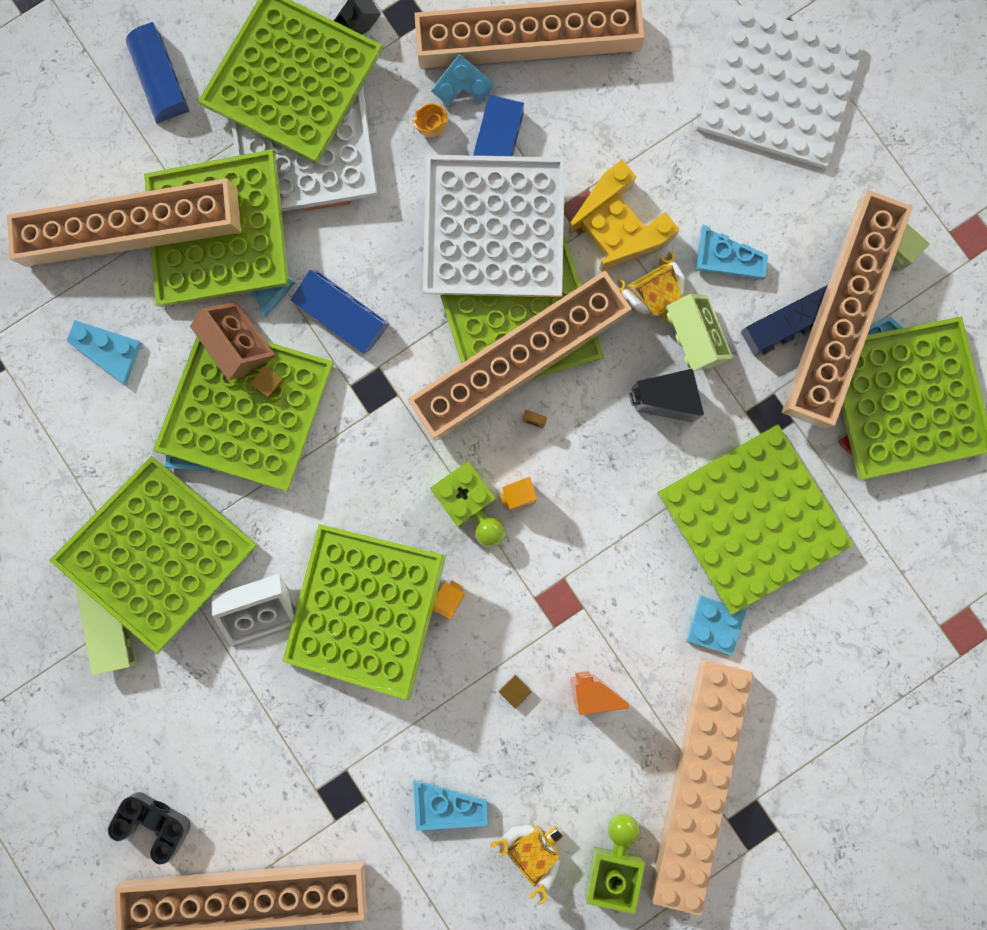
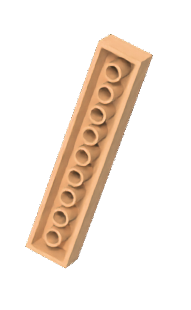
[415,0,645,69]
[7,178,241,267]
[782,190,913,430]
[407,271,632,442]
[649,659,753,916]
[115,861,368,930]

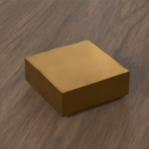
[250,366,284,399]
[522,410,547,429]
[498,675,532,709]

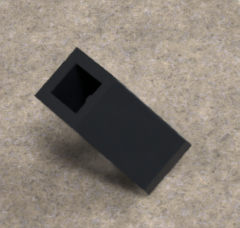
[334,0,381,35]

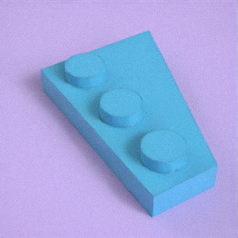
[67,320,142,385]

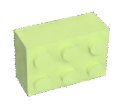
[666,294,733,371]

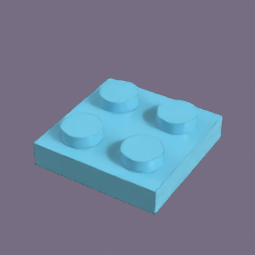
[686,596,746,656]

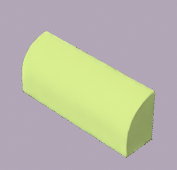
[75,584,137,675]

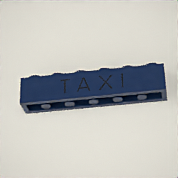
[741,285,828,356]

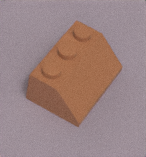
[190,302,275,381]

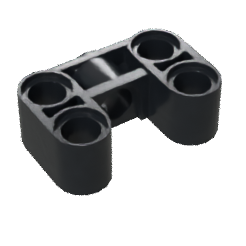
[108,792,191,865]

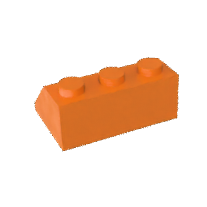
[570,671,629,715]

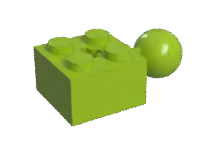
[430,461,505,548]
[585,814,645,914]

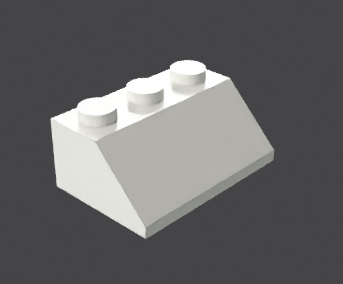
[212,574,295,646]

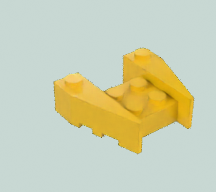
[569,160,680,271]

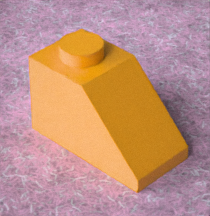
[500,477,537,511]
[433,580,466,619]

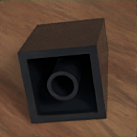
[629,368,704,422]

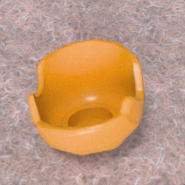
[412,103,448,138]

